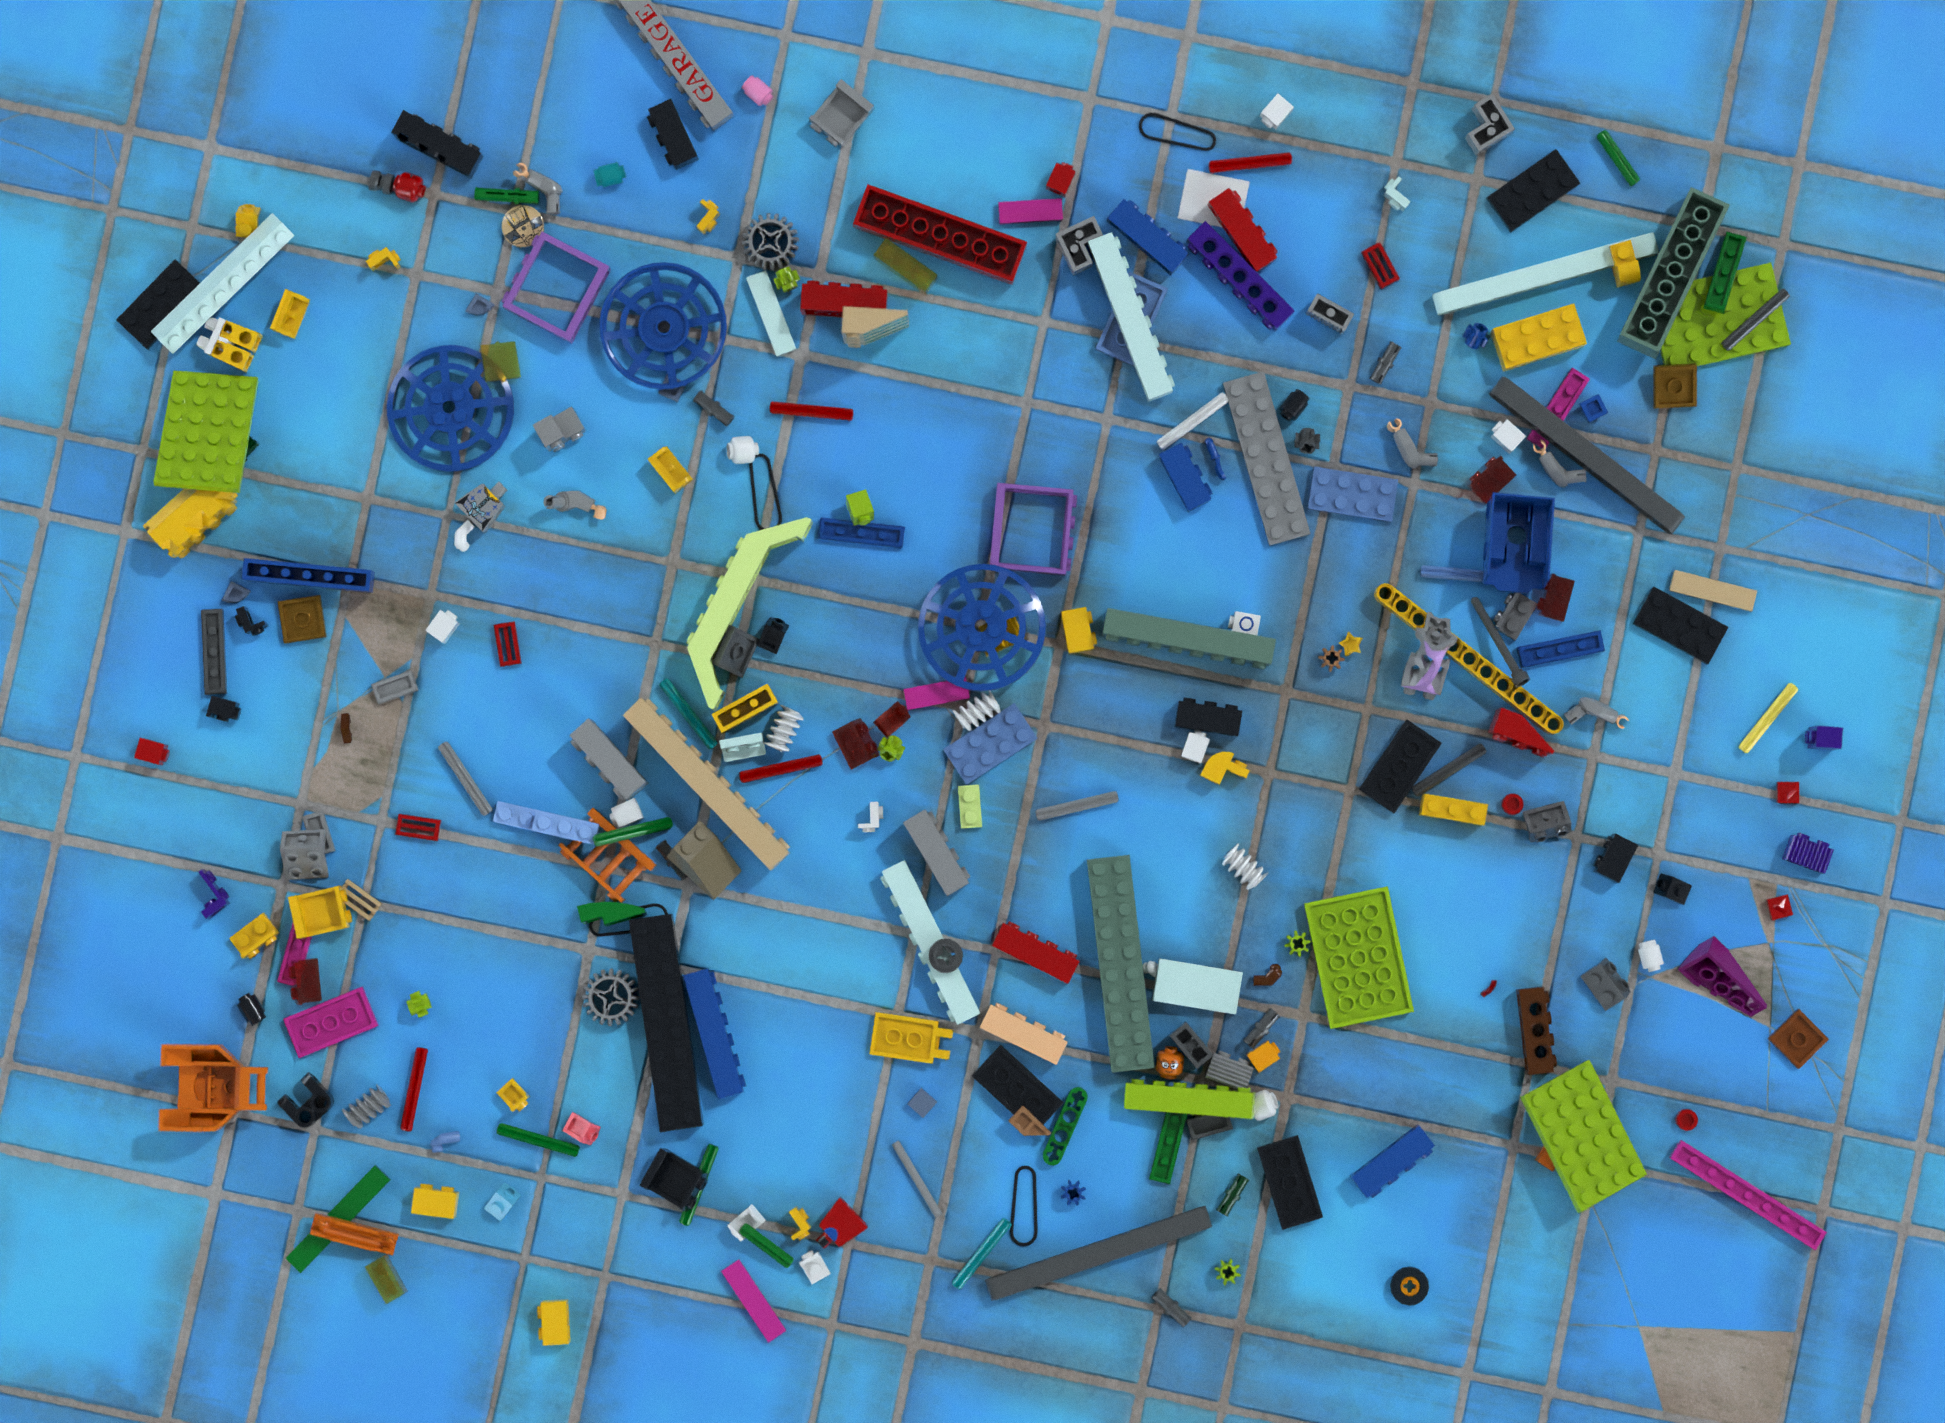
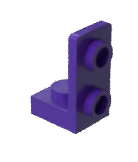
[198,869,230,919]

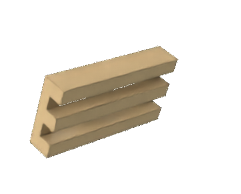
[342,879,383,921]

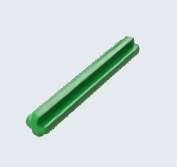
[593,817,673,847]
[497,1123,580,1157]
[679,1144,719,1226]

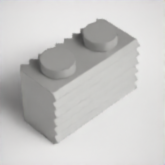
[1306,293,1354,334]
[1204,1050,1254,1089]

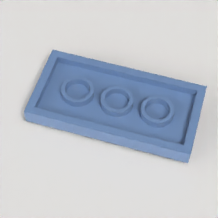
[1095,272,1168,367]
[1307,467,1398,522]
[943,703,1038,785]

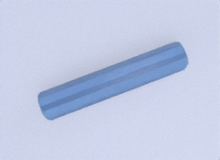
[1420,565,1483,582]

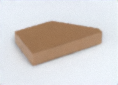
[1008,1105,1051,1136]

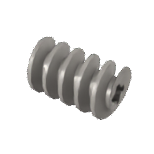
[342,1084,391,1129]

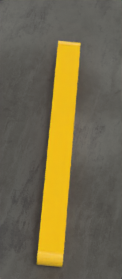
[1374,583,1564,734]

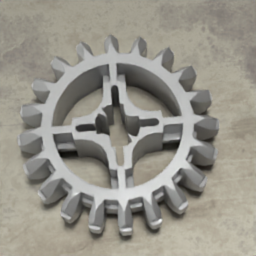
[742,213,799,271]
[582,968,640,1026]

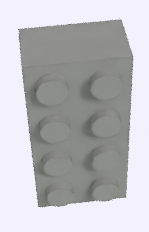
[569,718,649,800]
[903,810,970,896]

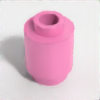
[741,75,773,106]

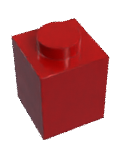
[1046,162,1076,198]
[134,738,170,766]

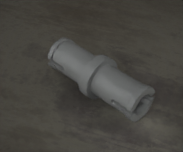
[1369,341,1402,385]
[693,390,735,427]
[1243,1008,1281,1049]
[1152,1288,1192,1327]

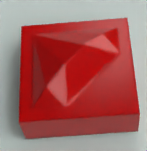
[1776,782,1799,803]
[1766,894,1793,920]

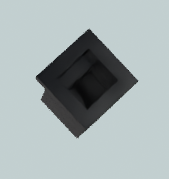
[206,696,241,722]

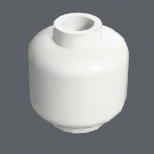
[726,436,759,464]
[1254,1090,1279,1121]

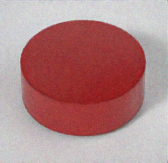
[1501,794,1524,815]
[1675,1109,1698,1131]

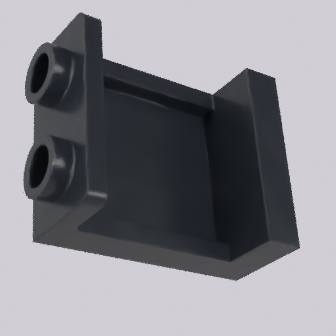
[639,1148,709,1211]

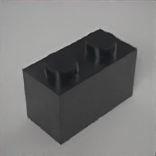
[1593,833,1638,883]

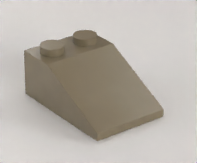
[667,821,742,900]

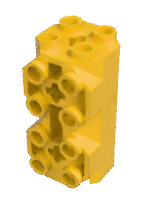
[143,489,238,559]

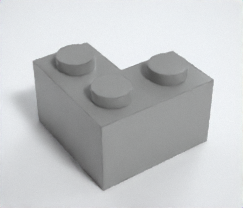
[1465,93,1515,156]
[1055,216,1103,276]
[533,406,586,452]

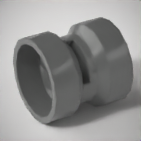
[368,170,395,195]

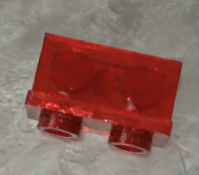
[1468,455,1516,504]
[1536,573,1575,622]
[832,718,879,770]
[288,958,322,1005]

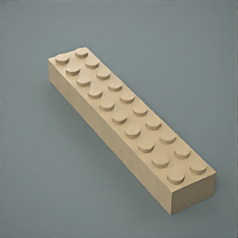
[623,698,790,871]

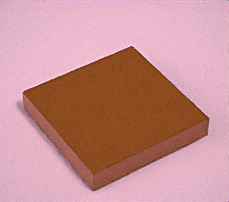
[1767,1009,1829,1069]

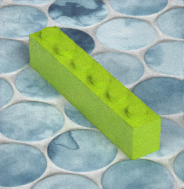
[1124,1079,1256,1119]

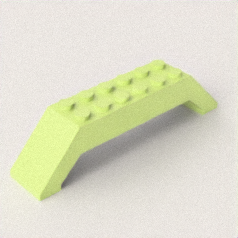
[686,517,813,711]

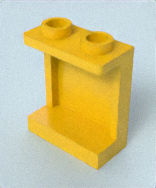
[288,886,352,939]

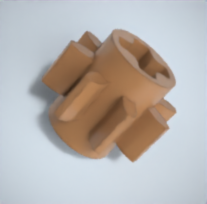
[1318,645,1345,672]

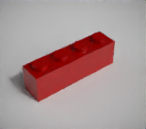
[1207,188,1278,273]
[992,921,1080,984]

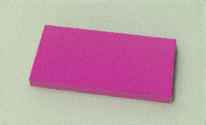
[283,986,379,1058]

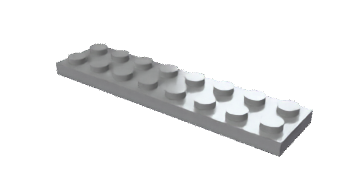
[1223,371,1310,546]

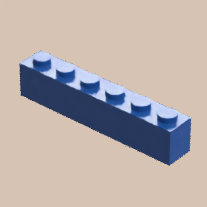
[242,558,375,593]
[683,968,746,1099]

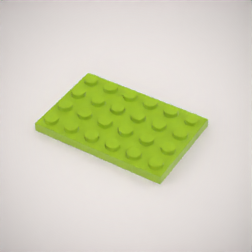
[1660,262,1791,367]
[153,370,259,493]
[1304,886,1414,1029]
[1520,1059,1647,1213]

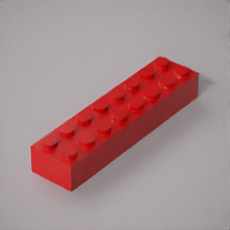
[853,184,1027,285]

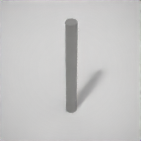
[892,1140,943,1218]

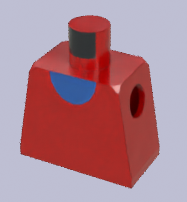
[816,1196,868,1249]

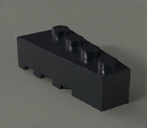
[391,110,483,179]

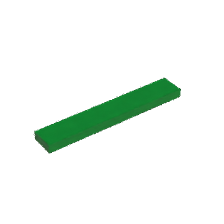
[285,1165,391,1273]

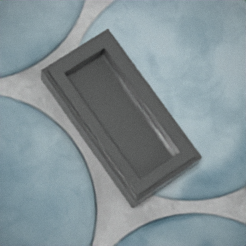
[1186,1115,1233,1140]

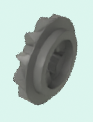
[929,939,963,973]

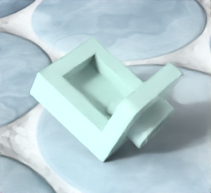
[1384,176,1410,211]

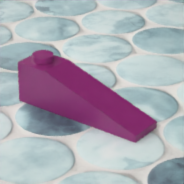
[1678,936,1767,1017]

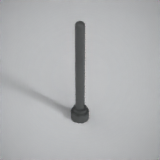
[1471,597,1530,688]

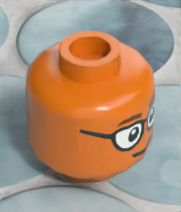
[1155,1046,1184,1079]

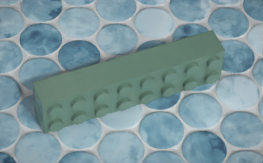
[1617,187,1730,359]
[1102,608,1276,669]

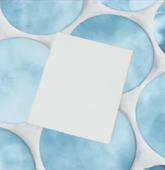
[1178,169,1250,228]

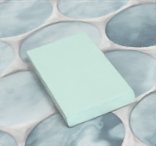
[1152,958,1243,1014]

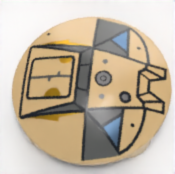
[502,205,544,248]

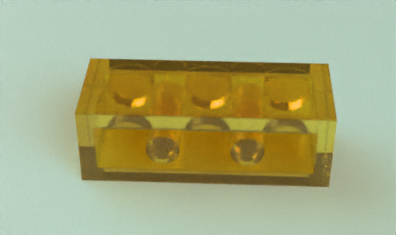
[874,238,938,295]

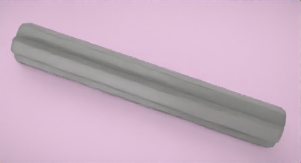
[438,742,493,816]
[1035,791,1119,821]

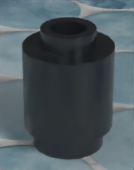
[1279,389,1310,421]
[237,993,266,1026]

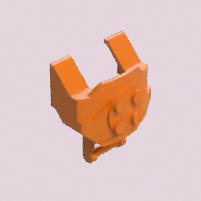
[159,1044,268,1132]

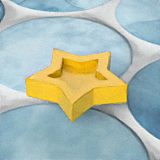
[1339,632,1363,656]

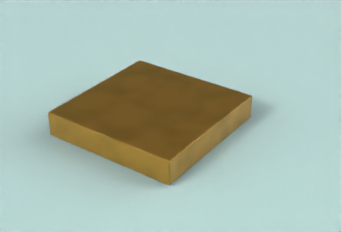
[1653,363,1697,409]
[278,595,327,644]

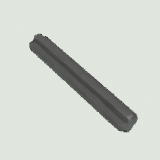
[1721,288,1790,351]
[1411,744,1487,796]

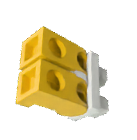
[196,317,263,373]

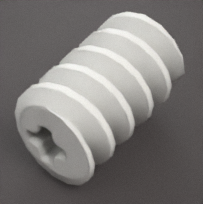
[953,691,1001,731]
[763,705,804,752]
[1222,843,1268,890]

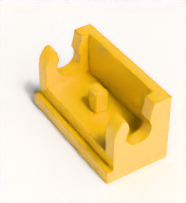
[270,289,310,339]
[648,446,693,494]

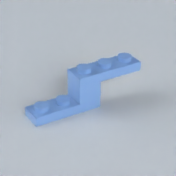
[493,801,600,845]

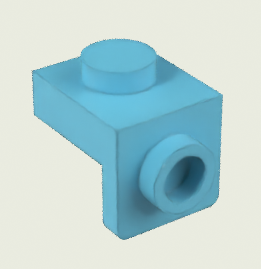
[484,1183,521,1221]

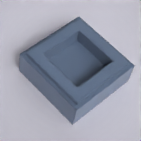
[658,375,686,403]
[908,1088,937,1118]

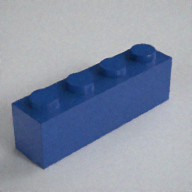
[1107,199,1189,275]
[1350,1124,1435,1198]

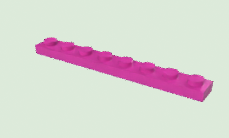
[1669,1140,1827,1251]

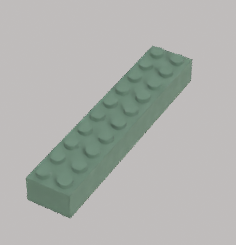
[1086,855,1155,1073]

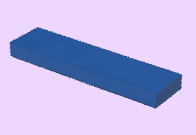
[818,518,905,548]
[1517,630,1605,668]

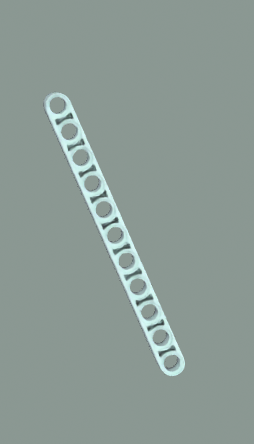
[1432,232,1659,316]

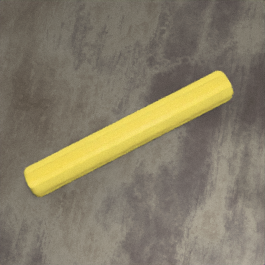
[1739,683,1798,753]

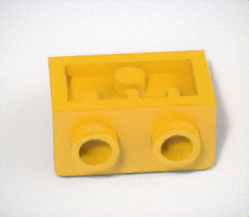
[229,912,279,959]

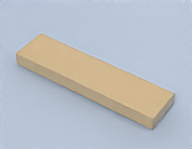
[1669,570,1757,612]

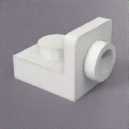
[799,1250,831,1284]

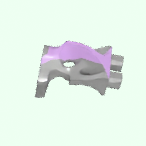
[1401,612,1457,700]

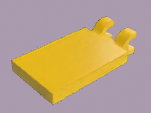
[869,1012,954,1064]

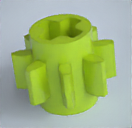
[773,267,800,293]
[877,735,905,762]
[1284,930,1311,957]
[406,991,432,1018]
[1214,1258,1241,1285]

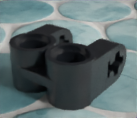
[277,1072,334,1128]

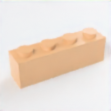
[980,1002,1068,1065]

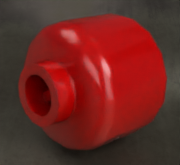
[393,172,426,203]

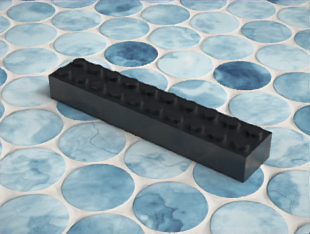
[629,914,704,1132]

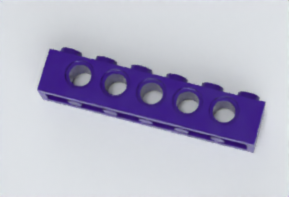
[1186,221,1295,332]

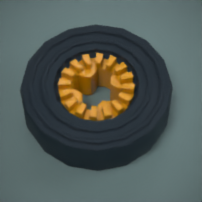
[1390,1267,1429,1306]

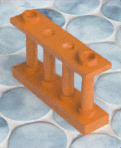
[558,808,657,903]

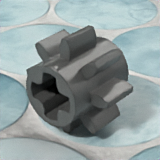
[1294,428,1320,454]

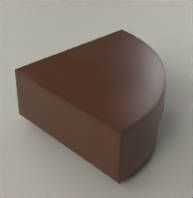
[340,713,352,744]

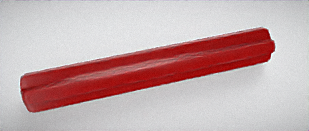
[1208,152,1292,173]
[770,401,854,421]
[739,754,823,783]
[400,1047,428,1131]

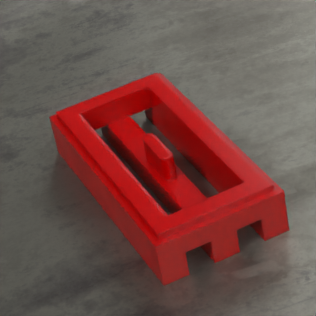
[1361,242,1400,289]
[494,621,522,667]
[395,814,442,841]

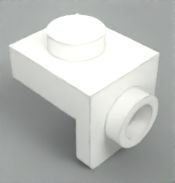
[858,802,883,832]
[727,1204,766,1241]

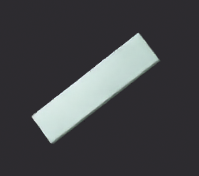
[746,270,797,357]

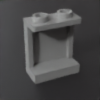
[809,79,874,148]

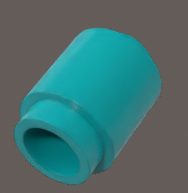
[594,162,626,187]

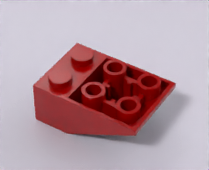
[1488,708,1554,758]

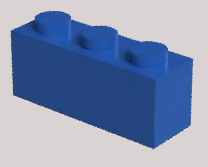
[1158,442,1213,512]

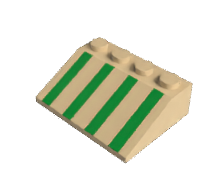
[842,307,909,348]

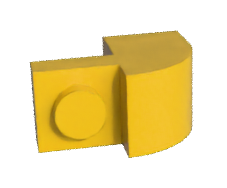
[1609,240,1641,288]
[1199,752,1250,785]

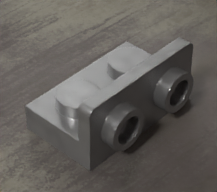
[1493,592,1537,640]
[1523,801,1571,843]

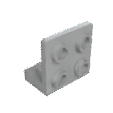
[280,829,329,880]

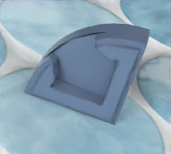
[465,293,495,315]
[222,581,251,603]

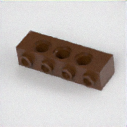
[1516,986,1557,1075]

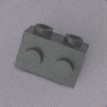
[1580,958,1631,1011]

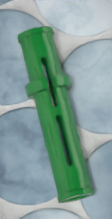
[474,187,540,205]

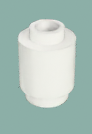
[1638,940,1664,972]

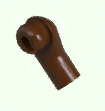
[1253,964,1282,986]

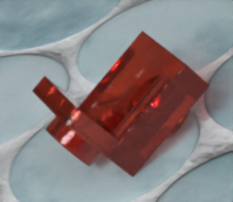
[873,701,911,738]

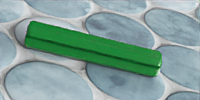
[1597,130,1640,186]
[739,1223,794,1268]

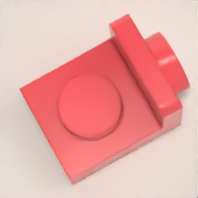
[562,1112,601,1145]

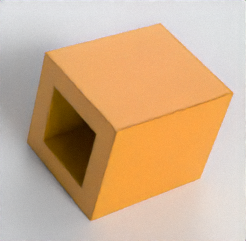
[1246,1040,1280,1073]

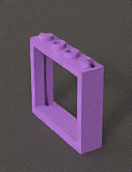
[502,232,611,344]
[990,483,1077,576]

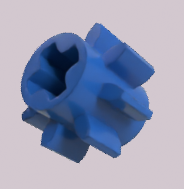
[1463,323,1491,349]
[1060,1180,1086,1206]

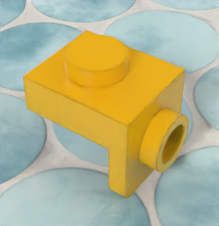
[696,199,720,234]
[236,204,261,238]
[366,247,401,271]
[496,1078,530,1112]
[789,1206,811,1241]

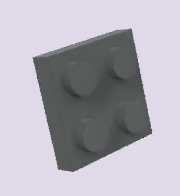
[712,625,760,678]

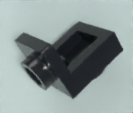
[235,606,268,636]
[1653,873,1692,905]

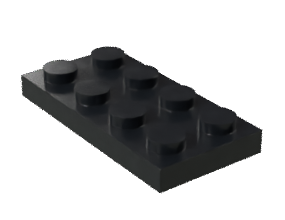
[1486,149,1580,233]
[116,259,200,350]
[1633,586,1728,665]
[1359,719,1442,814]
[972,1044,1064,1125]
[1257,1135,1323,1230]

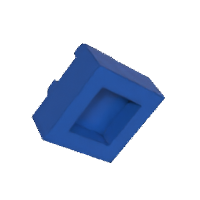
[1579,394,1608,423]

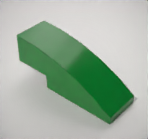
[577,902,647,927]

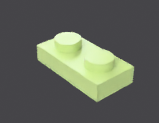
[958,785,982,829]

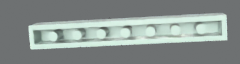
[151,213,295,354]
[1088,232,1175,402]
[880,860,980,1025]

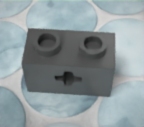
[1169,1022,1213,1069]

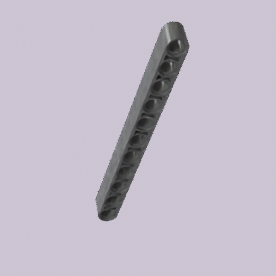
[1489,376,1685,535]
[985,1206,1212,1301]

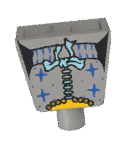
[455,482,508,533]

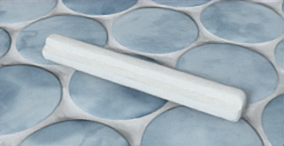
[1157,393,1229,450]

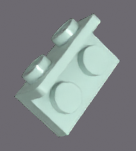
[719,733,766,762]

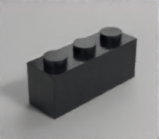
[647,99,699,170]
[1174,698,1242,737]

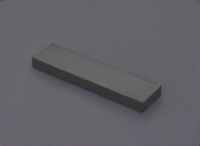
[201,609,227,695]

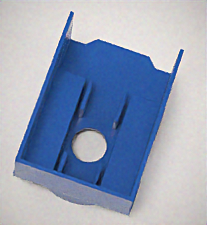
[1482,492,1555,593]

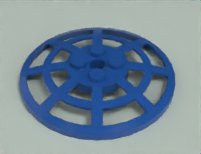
[599,262,727,390]
[387,345,514,472]
[918,564,1046,691]

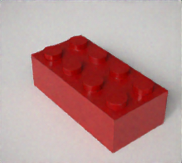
[800,281,888,318]

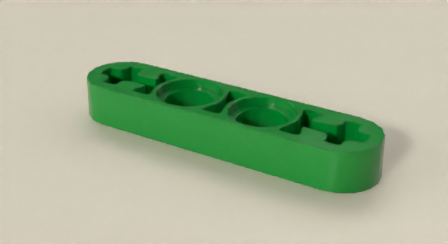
[1043,1087,1088,1166]

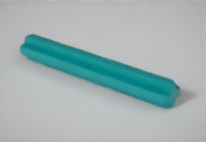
[659,678,718,750]
[952,1218,1011,1290]

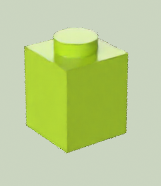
[846,489,874,526]

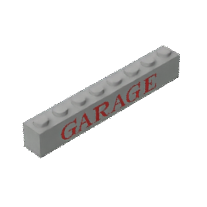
[613,0,734,131]

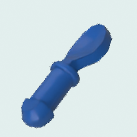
[1205,438,1226,480]

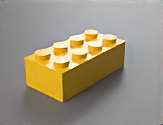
[1490,303,1587,372]

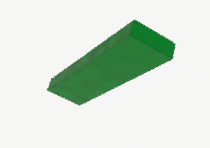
[1703,231,1747,314]
[1149,1112,1187,1184]

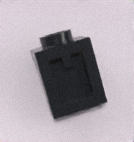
[757,617,789,654]

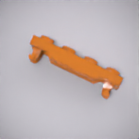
[310,1212,399,1255]

